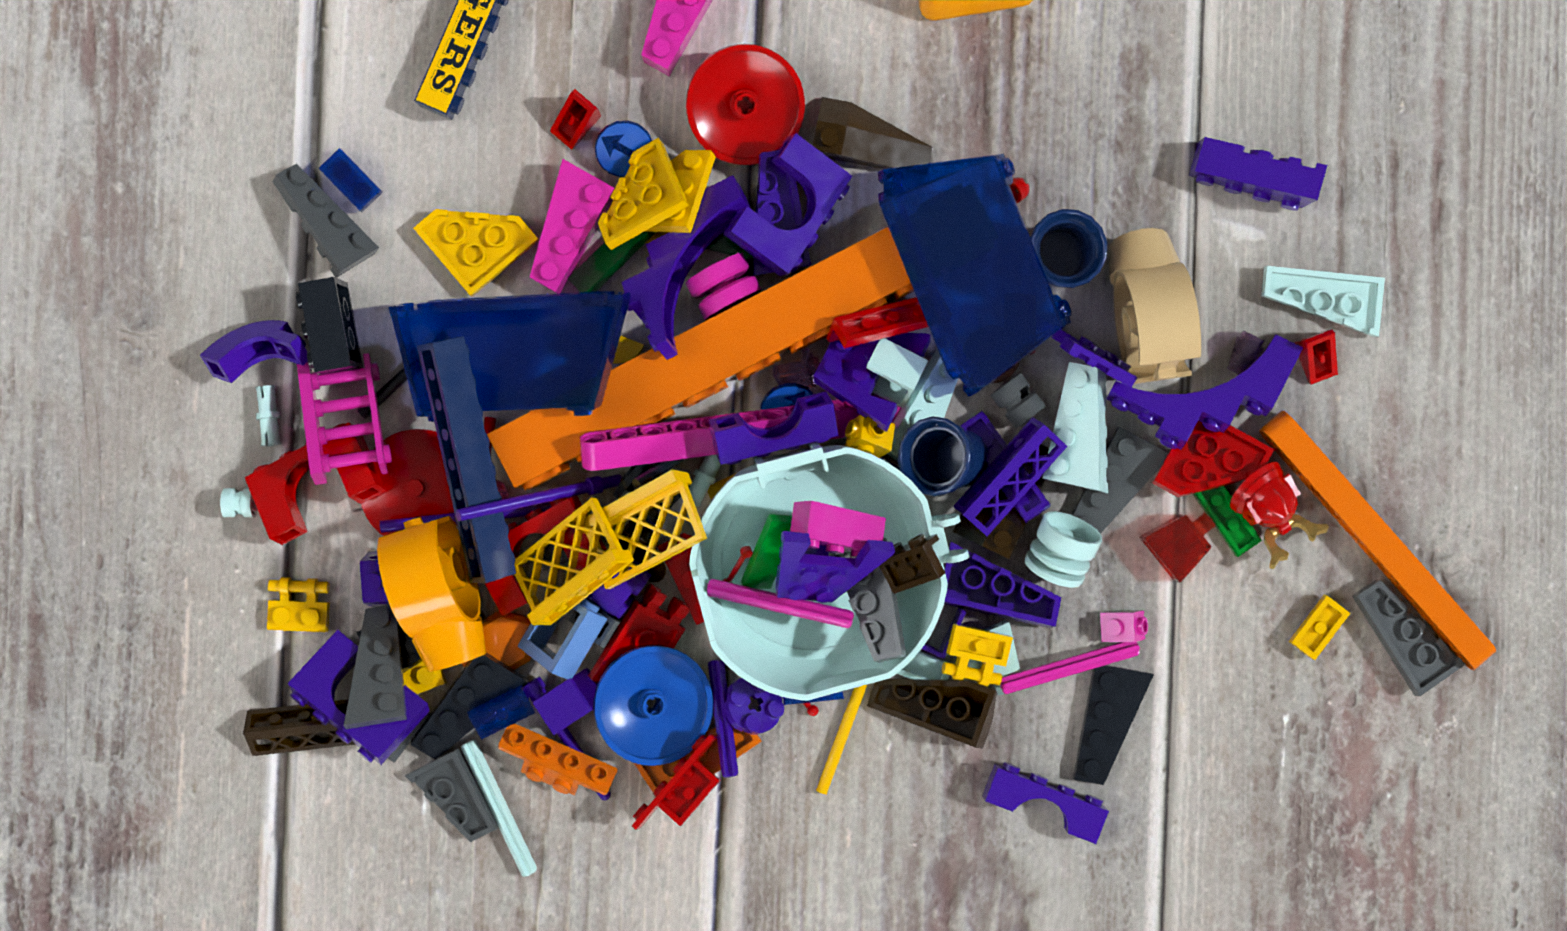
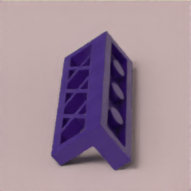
[953,417,1068,536]

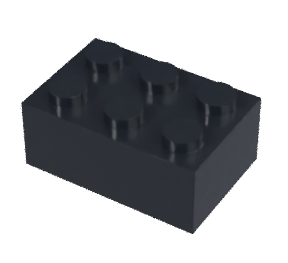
[296,277,363,374]

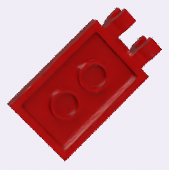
[588,583,690,683]

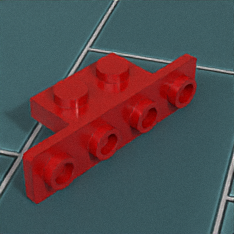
[632,734,721,830]

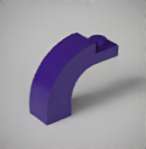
[200,320,308,383]

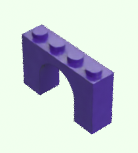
[723,133,853,276]
[288,630,430,765]

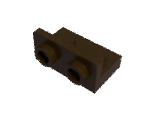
[879,534,945,594]

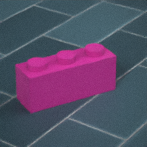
[790,500,886,558]

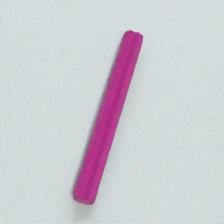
[707,579,854,628]
[1000,642,1140,694]

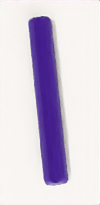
[708,660,739,778]

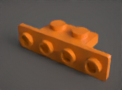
[498,722,617,796]

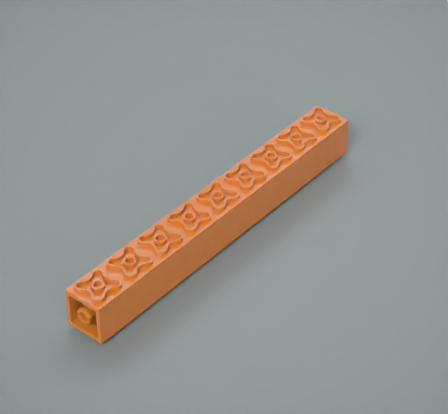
[487,183,999,490]

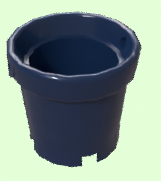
[1028,209,1107,288]
[897,416,989,497]

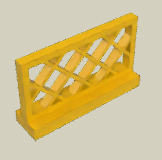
[583,470,707,589]
[514,498,634,625]

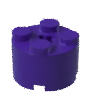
[587,559,652,619]

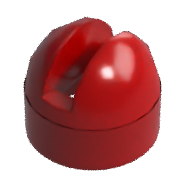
[1003,177,1030,203]

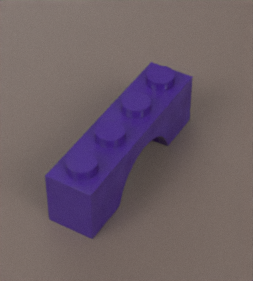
[709,391,839,465]
[982,762,1109,844]

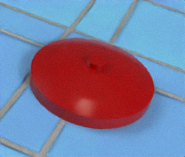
[686,43,805,165]
[361,429,457,536]

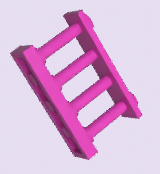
[297,353,392,485]

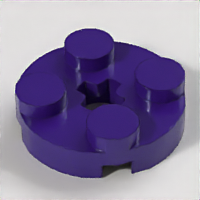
[724,678,785,735]

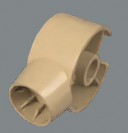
[1109,228,1201,384]

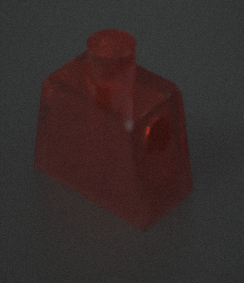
[1139,512,1216,583]

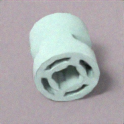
[220,488,258,517]

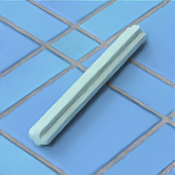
[461,740,537,877]

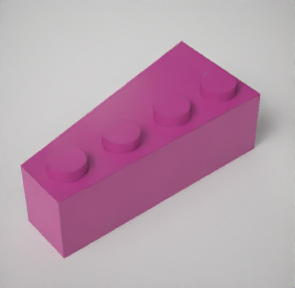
[641,0,713,77]
[530,159,615,295]

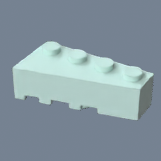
[1043,362,1108,493]

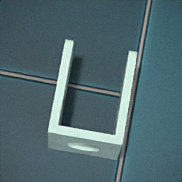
[866,338,928,408]

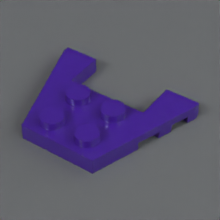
[1035,315,1138,387]
[814,333,931,432]
[775,531,895,603]

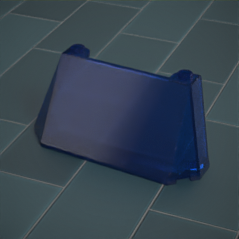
[878,154,1072,396]
[389,291,630,422]

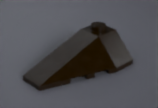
[813,97,933,177]
[952,444,1049,559]
[867,679,997,749]

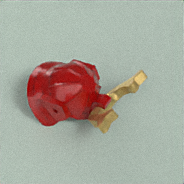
[1230,462,1329,569]

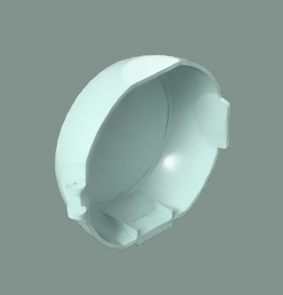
[689,442,969,701]

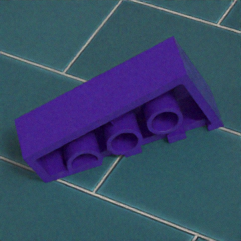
[1188,137,1328,211]
[943,542,1062,628]

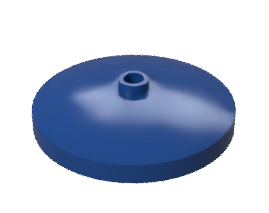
[593,645,713,766]

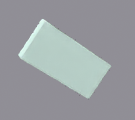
[897,651,950,680]

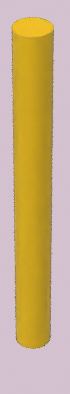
[816,684,868,795]

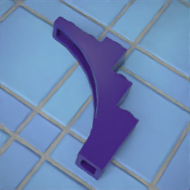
[621,175,750,360]
[1106,335,1303,450]

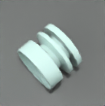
[1025,511,1102,588]

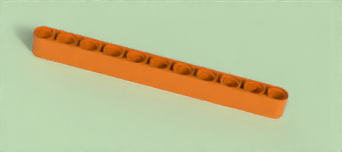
[1259,410,1497,671]

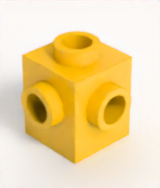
[845,415,895,458]

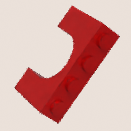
[244,422,386,545]
[485,496,606,616]

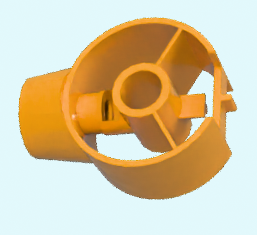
[377,516,486,672]

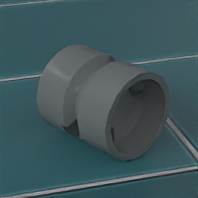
[990,372,1046,428]

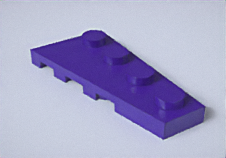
[752,150,811,276]

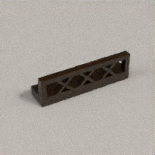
[243,699,356,756]

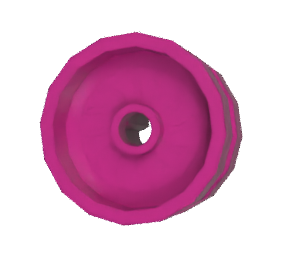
[685,253,762,321]

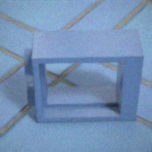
[518,589,607,679]

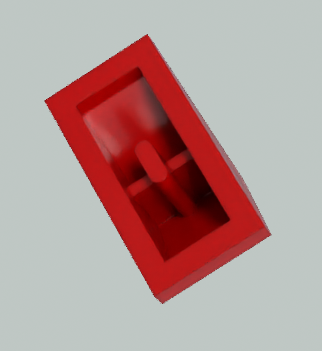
[550,89,601,150]
[1294,329,1338,385]

